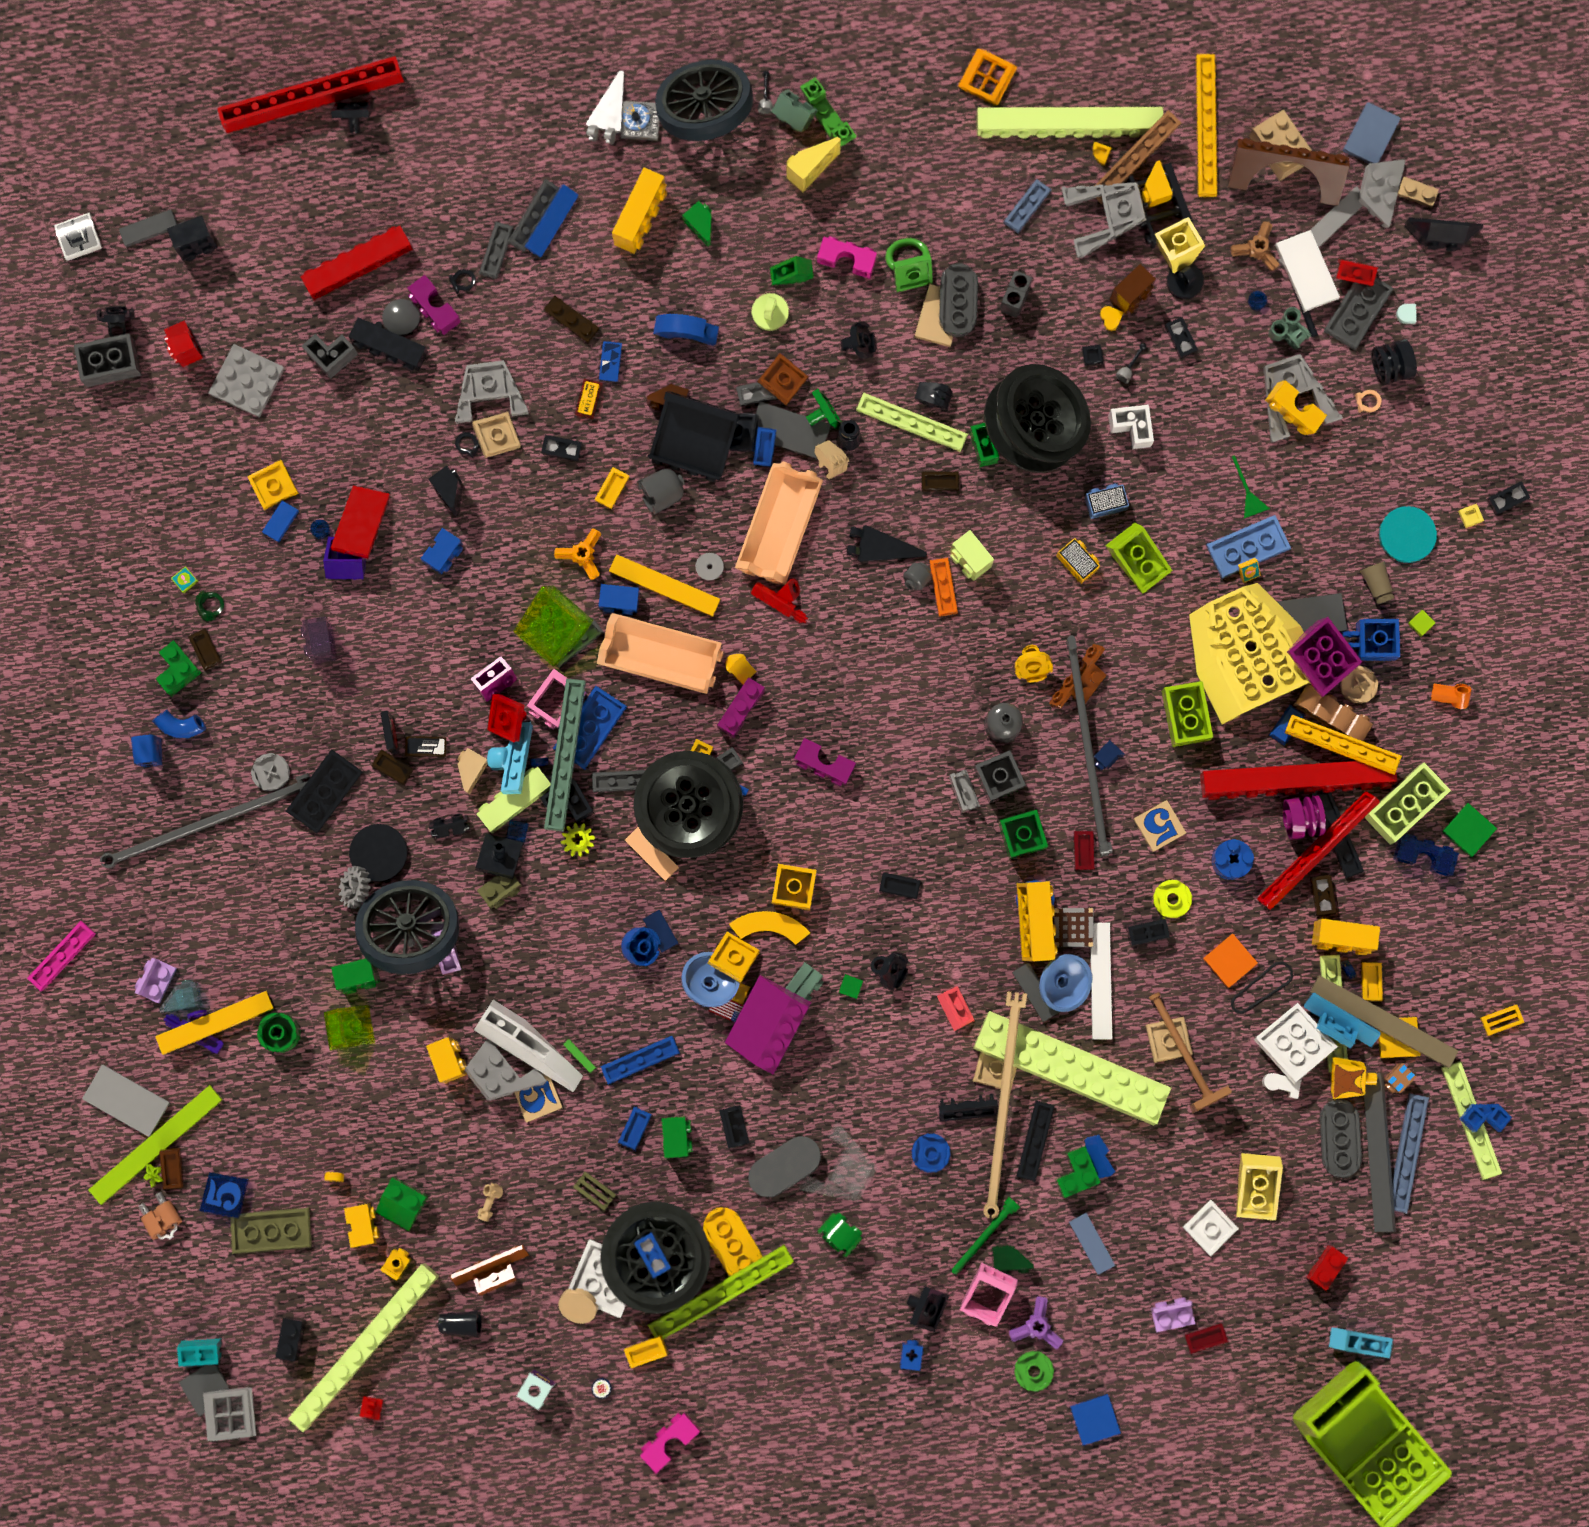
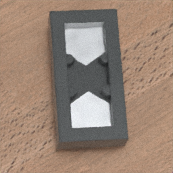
[736,382,777,407]

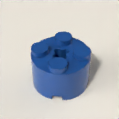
[1212,839,1254,880]

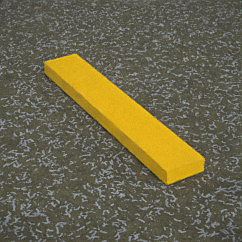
[609,554,720,617]
[1285,715,1402,775]
[155,991,274,1055]

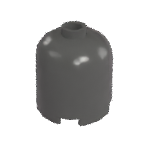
[637,469,685,515]
[984,703,1023,743]

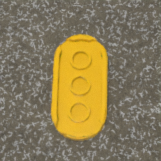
[703,1207,762,1276]

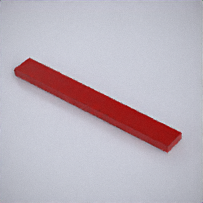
[1257,791,1380,910]

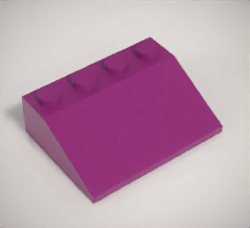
[725,975,812,1074]

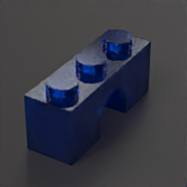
[1393,834,1459,877]

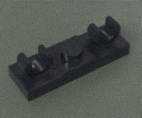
[939,1094,998,1122]

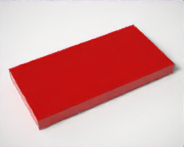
[331,485,390,559]

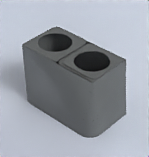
[999,271,1033,317]

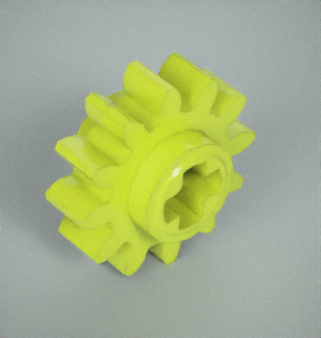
[561,823,595,857]

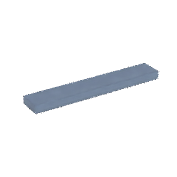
[1392,1093,1429,1213]

